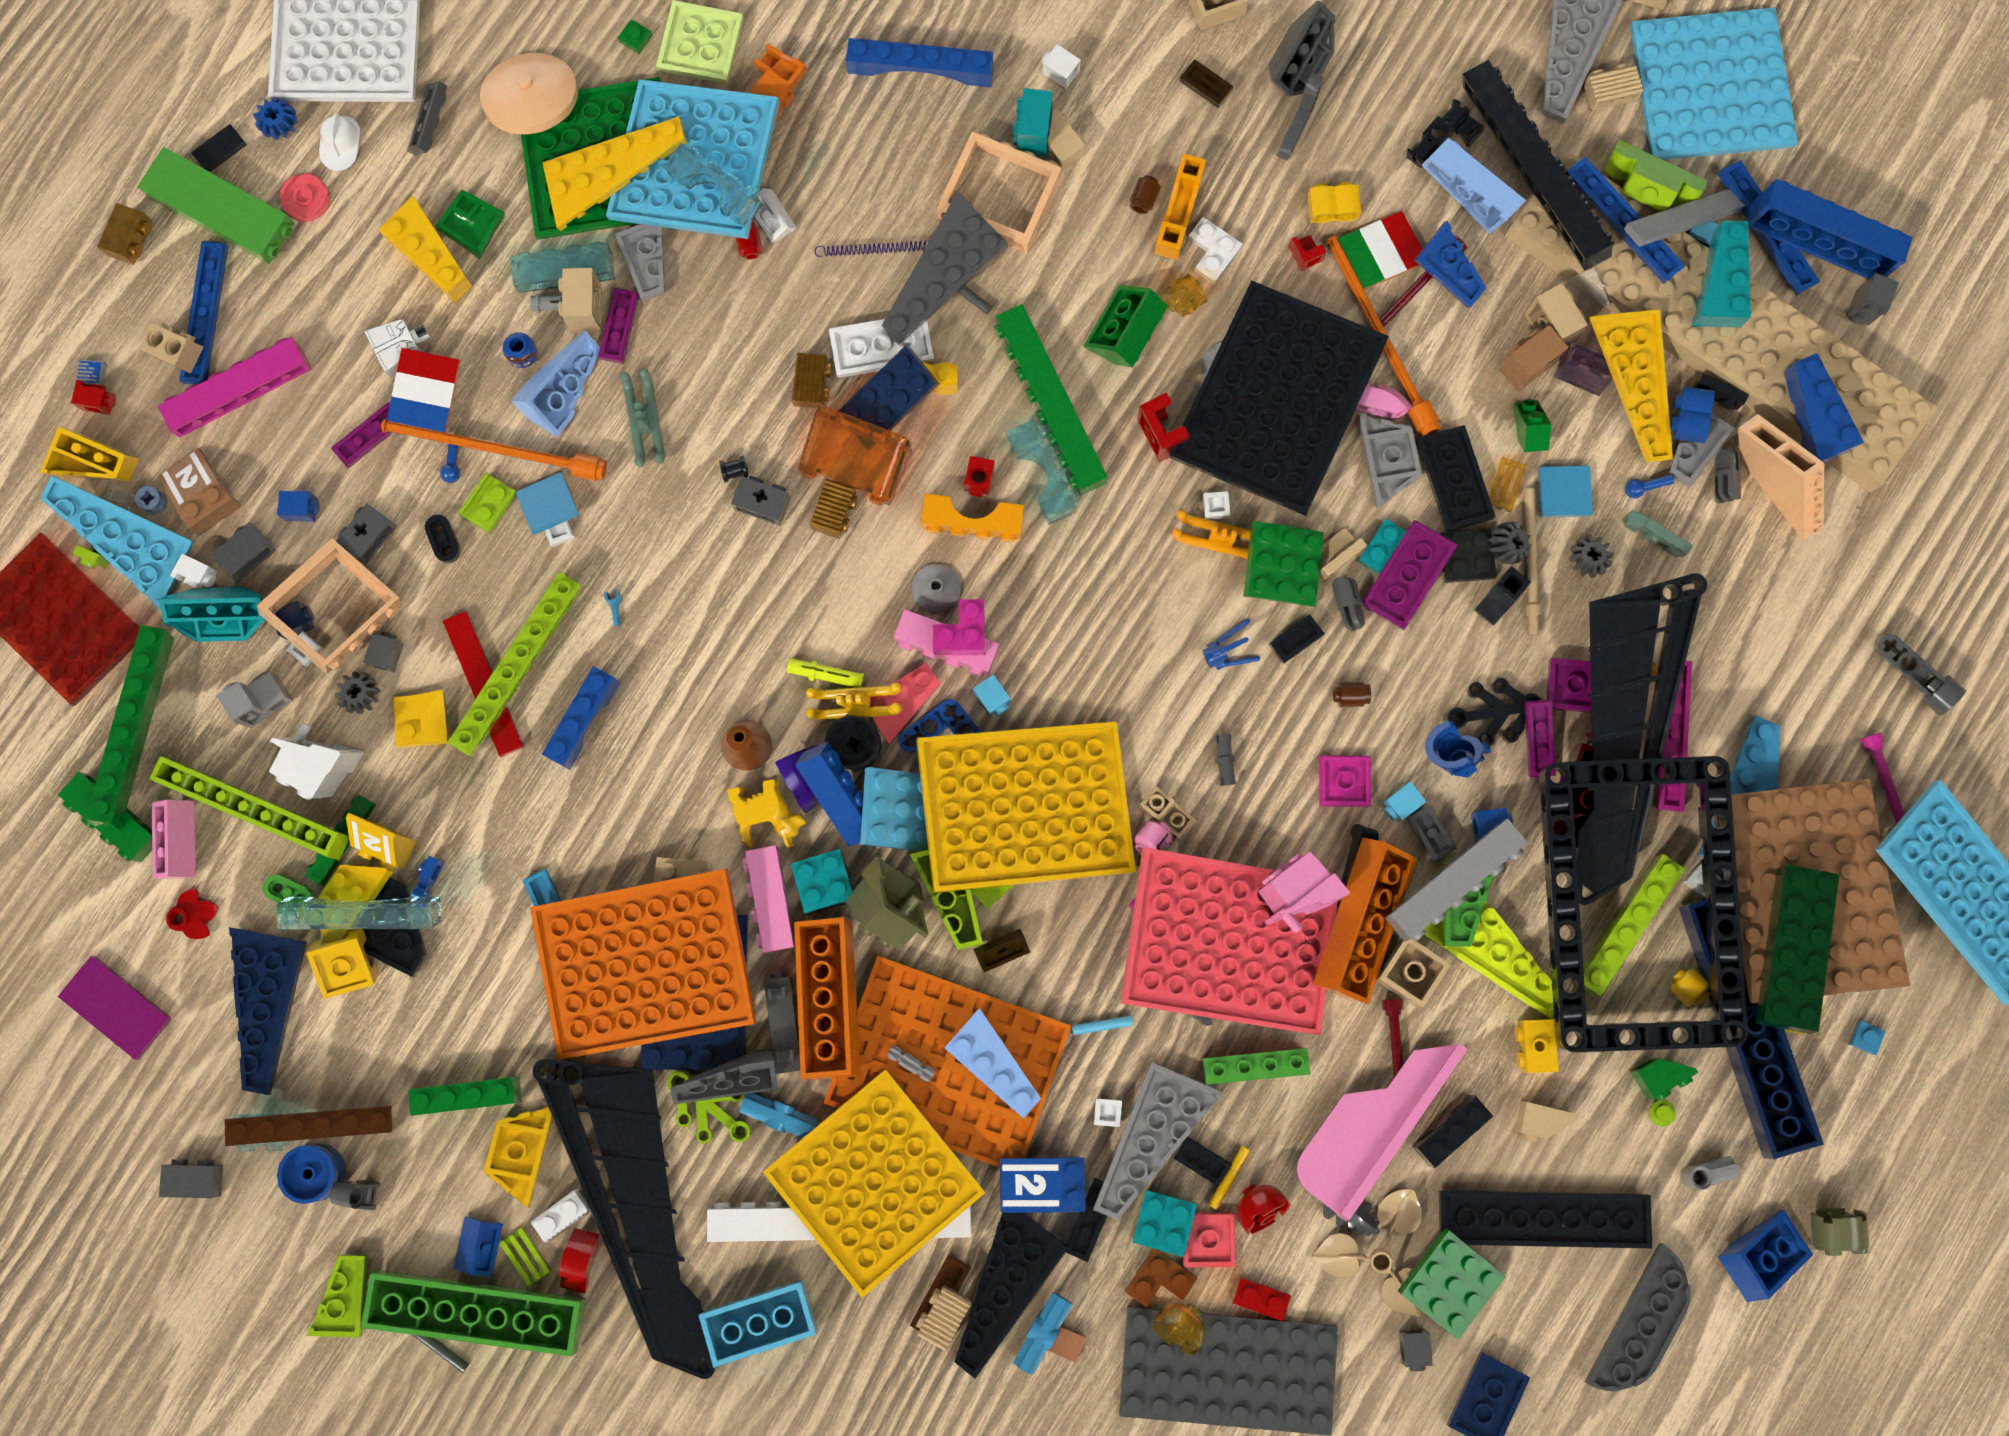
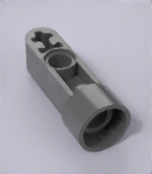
[1874,634,1966,716]

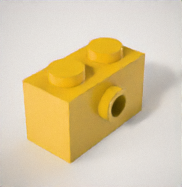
[1514,1019,1559,1073]

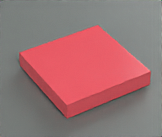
[1183,1213,1236,1267]

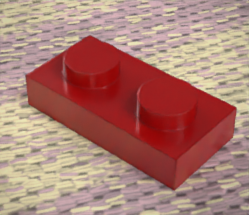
[1232,1277,1291,1321]

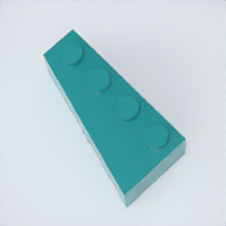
[1691,221,1751,328]

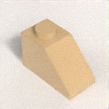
[1515,1101,1578,1142]

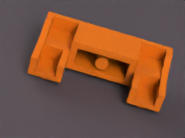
[749,43,807,124]

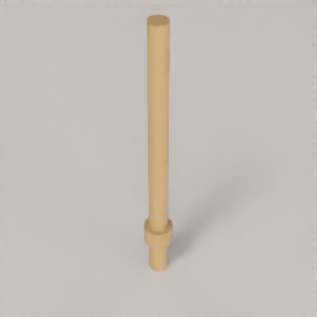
[1524,488,1541,636]

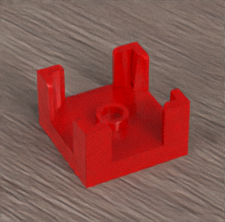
[1137,392,1190,463]

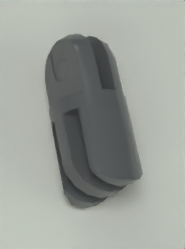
[1715,448,1741,504]
[1332,577,1365,631]

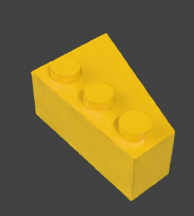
[40,427,139,482]

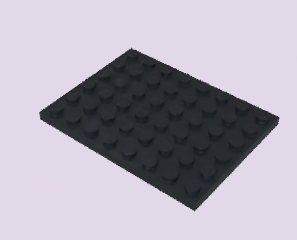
[1169,280,1389,516]

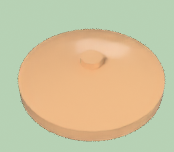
[480,53,578,134]

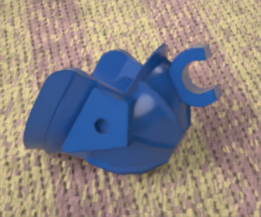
[1425,721,1491,778]

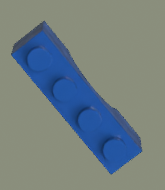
[542,666,620,770]

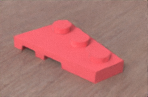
[870,663,940,746]

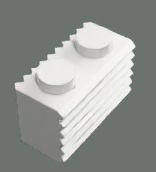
[531,1188,591,1242]

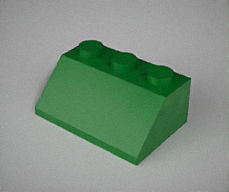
[1084,285,1168,368]

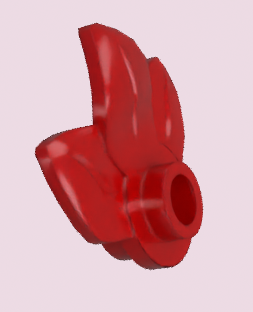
[166,889,218,939]

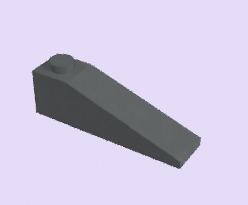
[670,1049,778,1104]

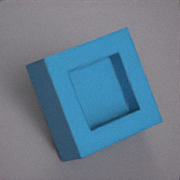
[1848,1021,1886,1055]

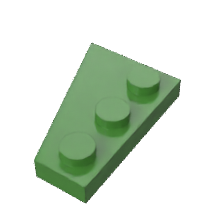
[1443,874,1494,947]

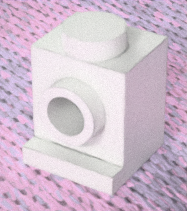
[170,554,218,588]

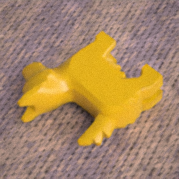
[727,779,806,847]

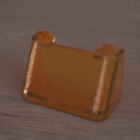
[797,405,912,506]

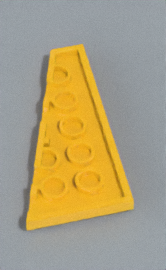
[542,116,687,232]

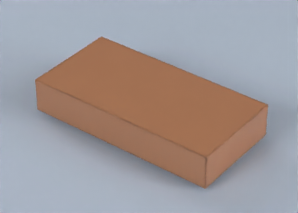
[1036,1315,1086,1363]

